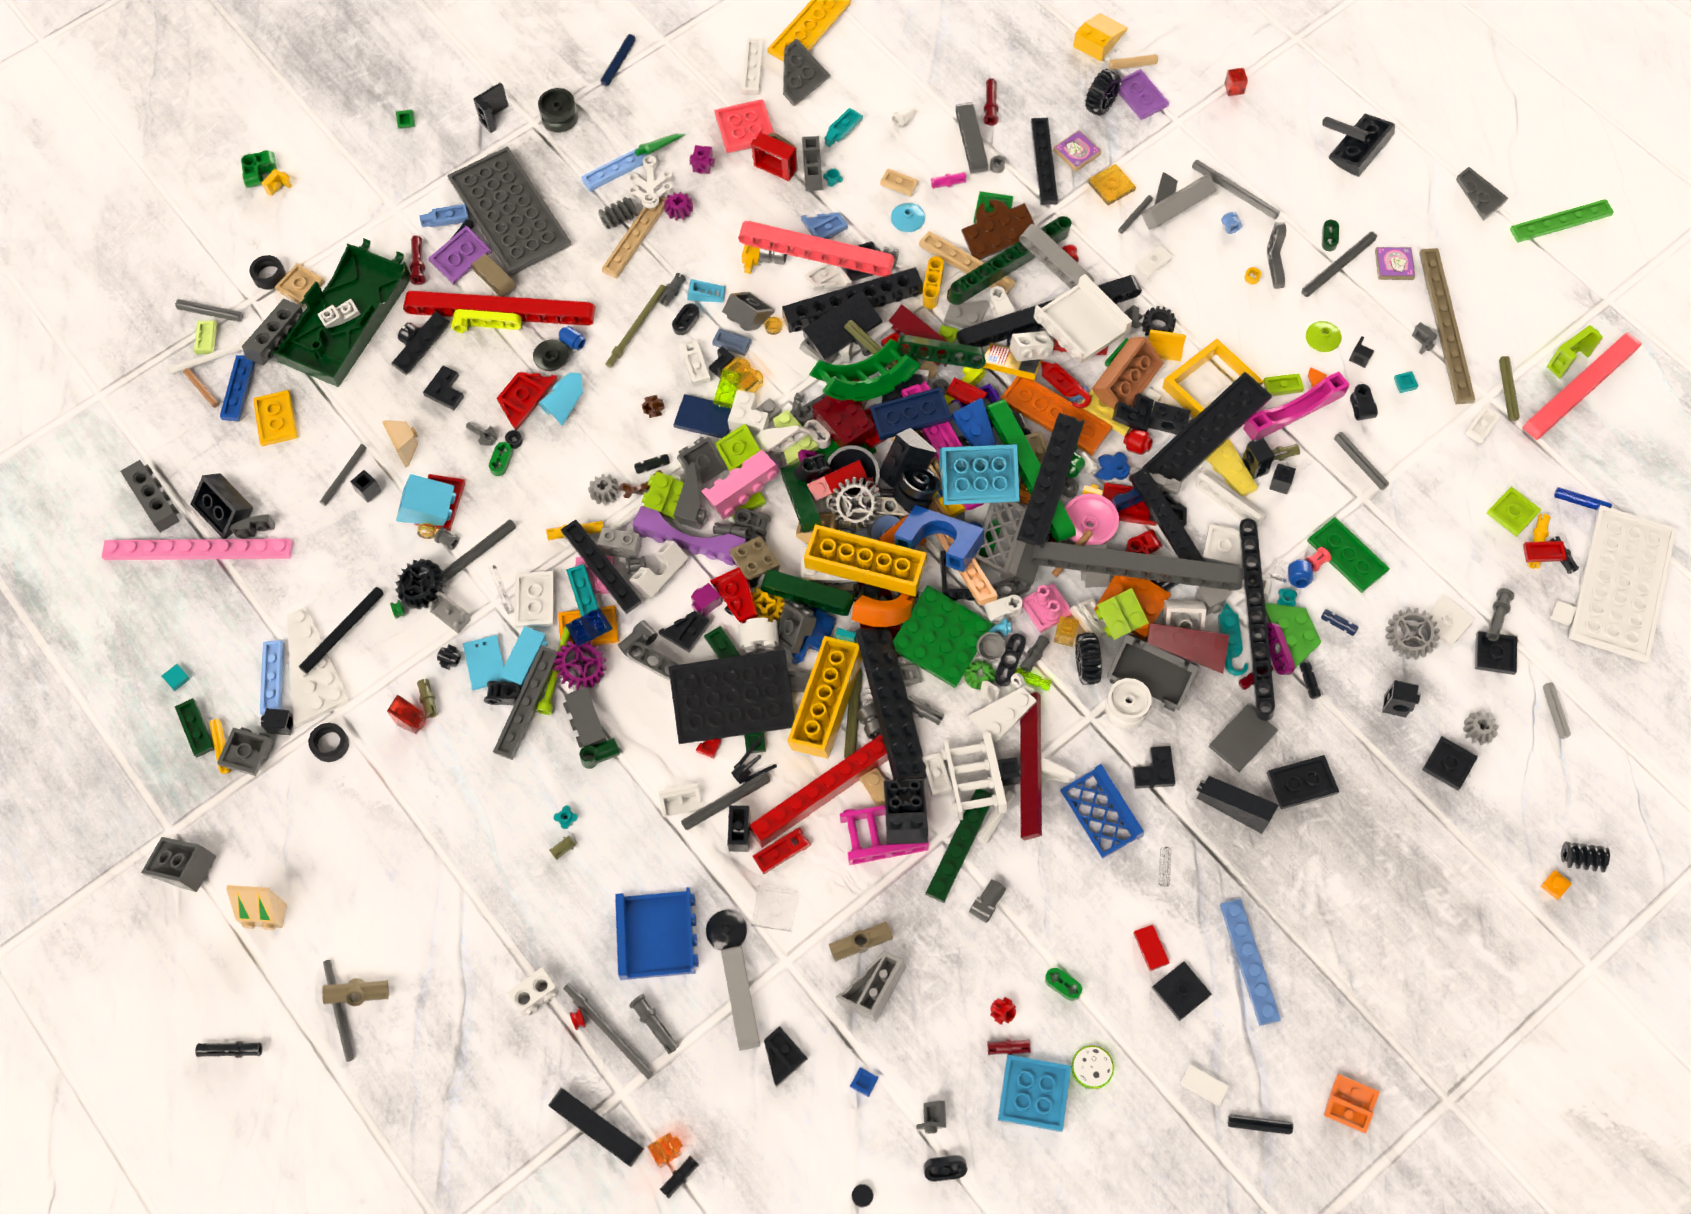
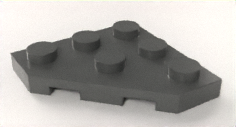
[783,38,830,106]

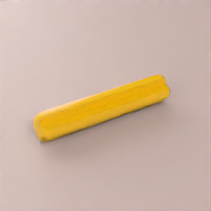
[209,719,231,774]

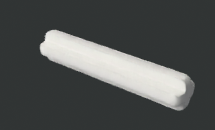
[977,790,1015,844]

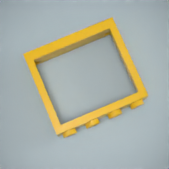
[1162,339,1263,418]

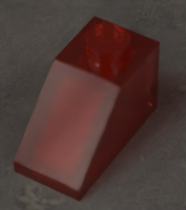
[387,695,426,734]

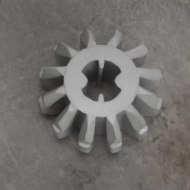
[588,473,619,506]
[1462,711,1499,746]

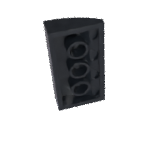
[1329,113,1395,177]
[802,291,883,361]

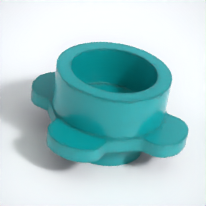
[823,169,843,187]
[1277,588,1297,607]
[553,806,578,829]

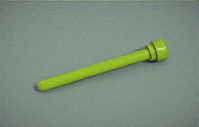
[536,626,572,715]

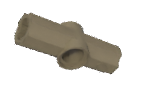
[829,921,893,962]
[322,978,389,1006]

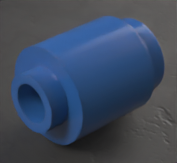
[559,326,586,350]

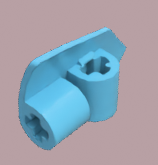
[539,372,583,425]

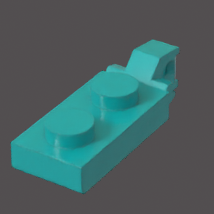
[824,107,863,147]

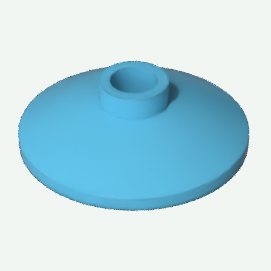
[891,203,925,232]

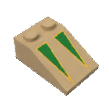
[226,885,287,931]

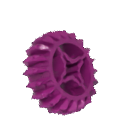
[554,639,607,690]

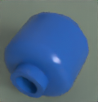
[1287,559,1314,588]

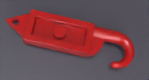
[1041,361,1091,408]

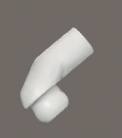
[1011,673,1035,694]

